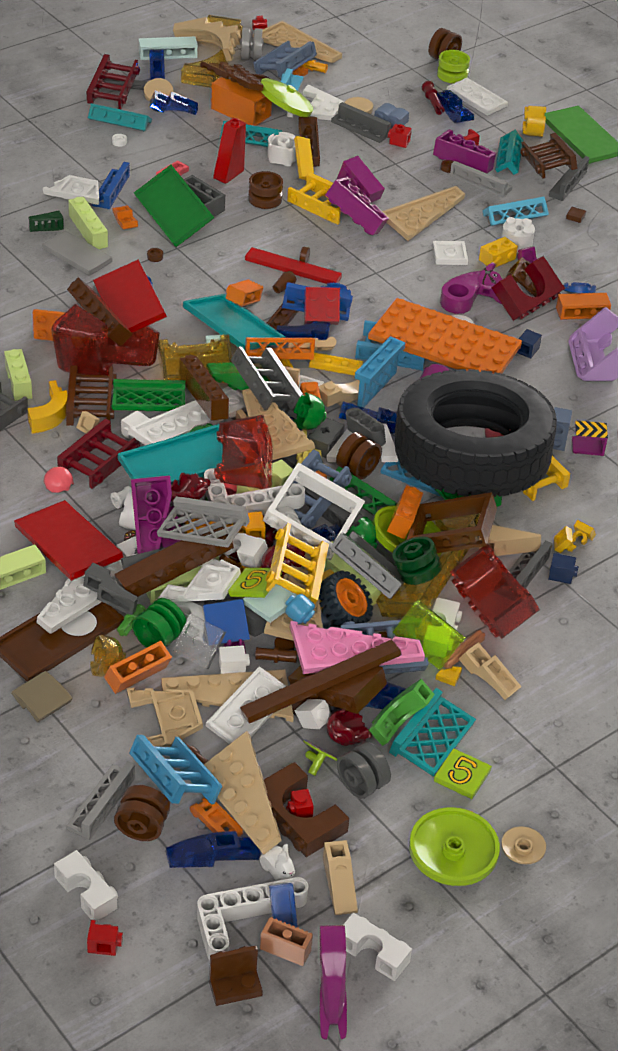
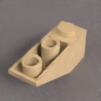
[479,525,541,556]
[323,840,358,915]

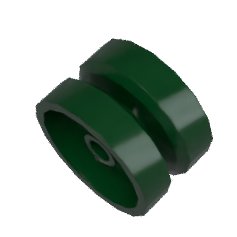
[392,537,442,585]

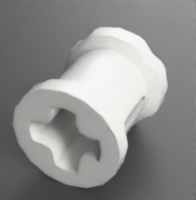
[110,486,132,509]

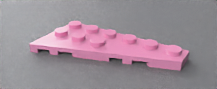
[290,621,425,674]

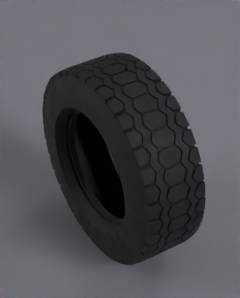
[395,369,557,497]

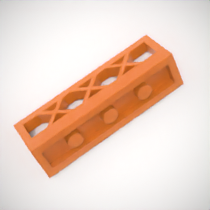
[245,337,315,360]

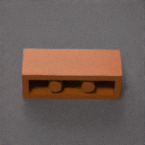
[556,293,611,320]
[387,485,423,539]
[104,641,172,694]

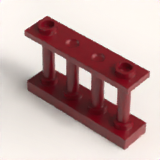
[86,54,140,110]
[57,419,140,489]

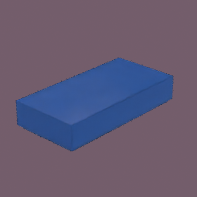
[269,883,298,928]

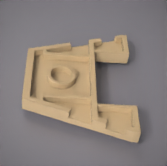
[127,687,203,747]

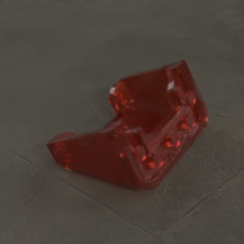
[51,304,114,375]
[80,319,160,366]
[214,415,273,489]

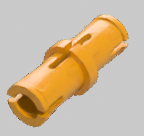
[300,60,328,73]

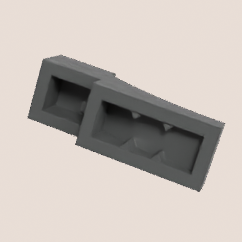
[83,563,138,615]

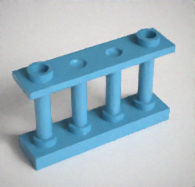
[355,320,425,371]
[129,735,222,804]

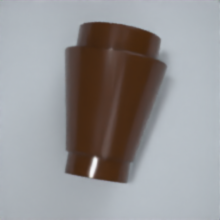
[272,271,297,294]

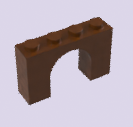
[288,665,387,714]
[264,762,350,858]

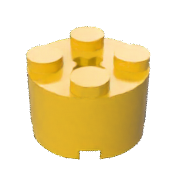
[522,105,546,137]

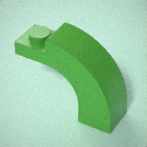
[369,679,435,746]

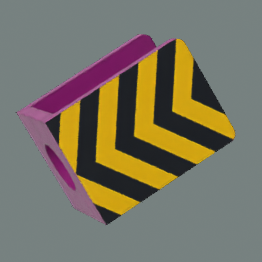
[572,420,608,456]

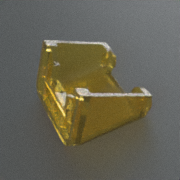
[157,335,232,383]

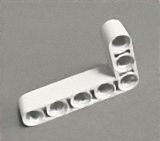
[204,468,305,515]
[197,877,308,961]

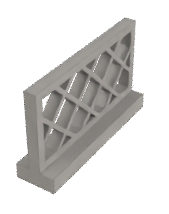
[157,496,250,547]

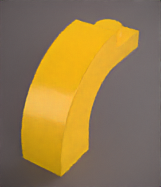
[27,380,67,434]

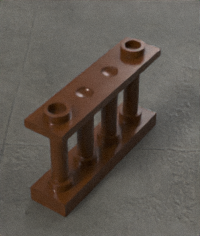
[520,133,578,179]
[66,365,117,426]

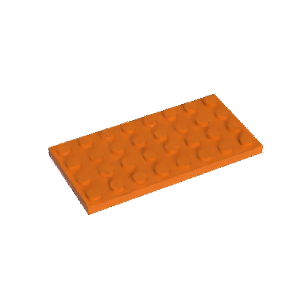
[368,298,522,374]

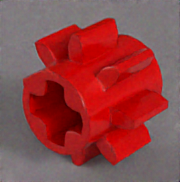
[252,15,267,30]

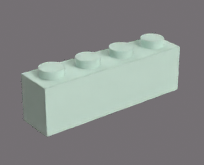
[139,36,198,60]

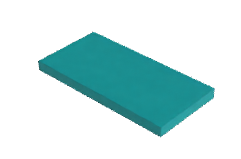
[183,294,285,351]
[118,424,246,485]

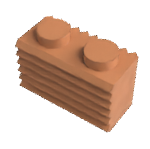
[260,917,313,966]

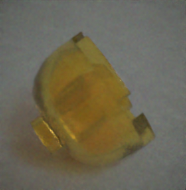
[90,635,126,677]

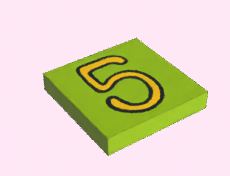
[228,568,282,598]
[434,748,492,799]

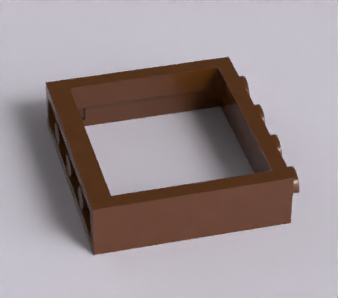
[406,492,497,553]

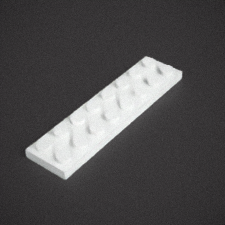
[128,387,247,445]

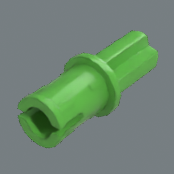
[117,604,146,636]

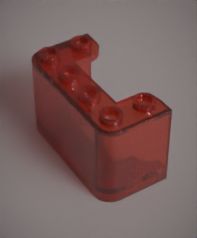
[450,543,540,639]

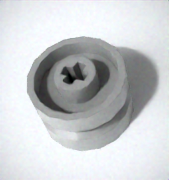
[241,28,264,61]

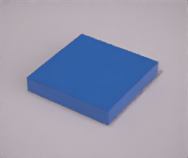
[202,599,250,646]

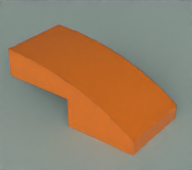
[112,205,138,229]

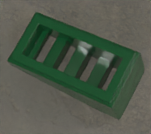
[28,210,64,232]

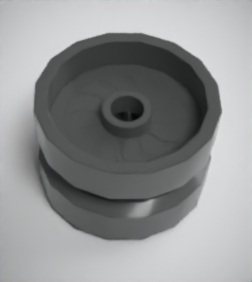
[337,742,391,799]

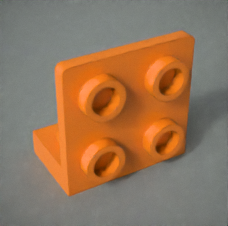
[32,309,72,342]

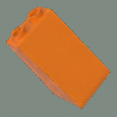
[211,77,272,126]

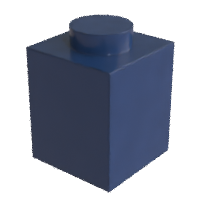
[517,329,542,359]
[548,553,579,584]

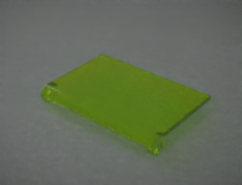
[392,599,466,670]

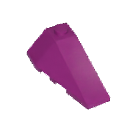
[131,475,172,554]

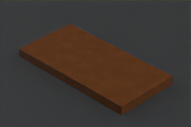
[0,602,124,682]

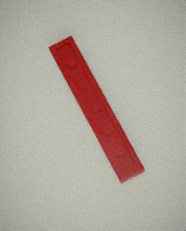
[245,247,342,284]

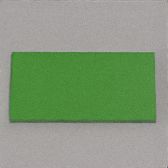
[545,105,618,164]

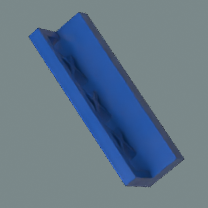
[92,162,130,209]
[282,282,353,321]

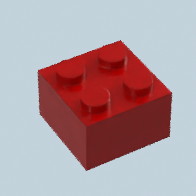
[304,287,340,325]

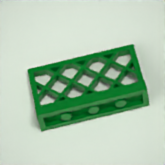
[112,379,185,411]

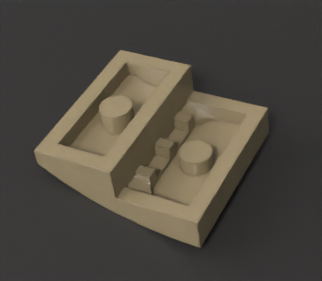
[11,671,73,723]

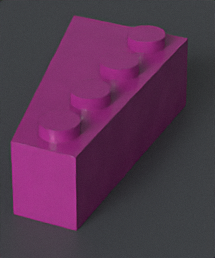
[433,129,496,174]
[325,177,389,235]

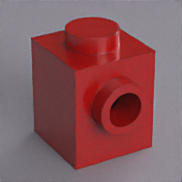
[388,124,412,148]

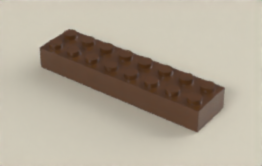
[298,117,320,167]

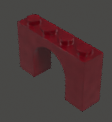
[491,256,565,321]

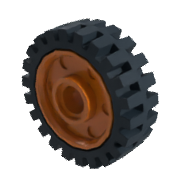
[318,570,373,628]

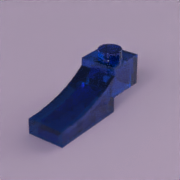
[149,50,165,80]
[150,90,198,115]
[277,321,330,344]

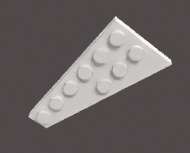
[37,560,123,634]

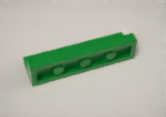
[329,466,397,516]

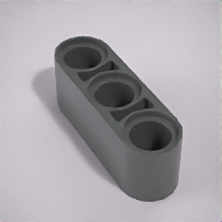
[346,408,386,446]

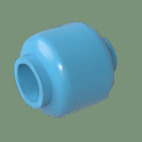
[285,594,316,624]

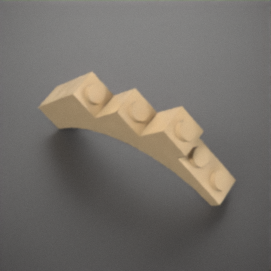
[173,17,242,61]

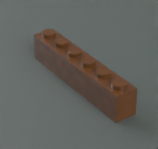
[67,277,132,347]
[179,355,229,421]
[114,526,234,597]

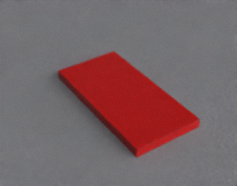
[93,259,167,333]
[14,500,123,581]

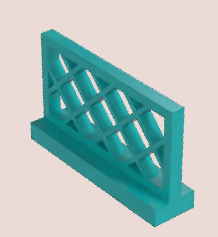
[389,688,476,777]

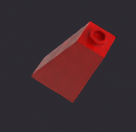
[213,117,246,184]

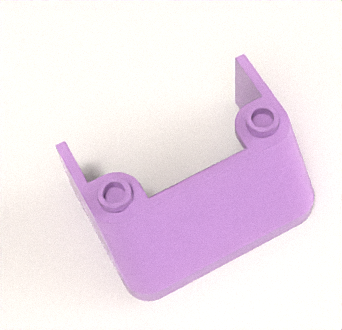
[569,307,618,381]

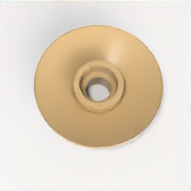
[501,826,546,864]

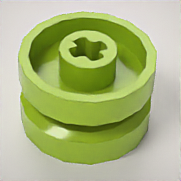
[437,50,470,83]

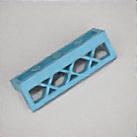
[483,196,549,226]

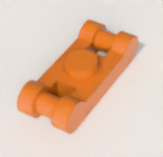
[190,797,243,846]

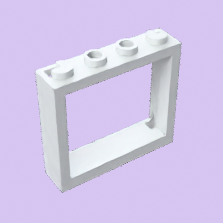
[263,463,365,560]

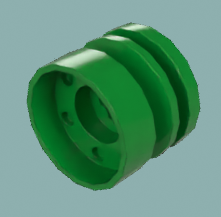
[132,598,187,648]

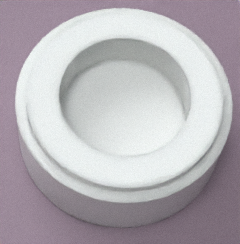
[112,134,127,147]

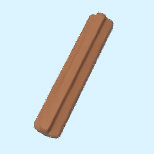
[441,630,485,669]

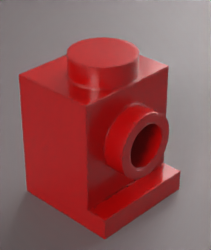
[286,789,314,818]
[87,920,123,956]

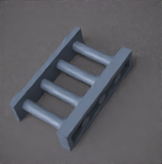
[253,41,317,77]
[284,449,352,529]
[340,616,428,674]

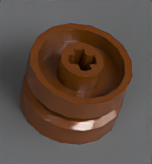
[428,28,463,60]
[248,171,283,209]
[336,432,382,480]
[114,785,170,841]

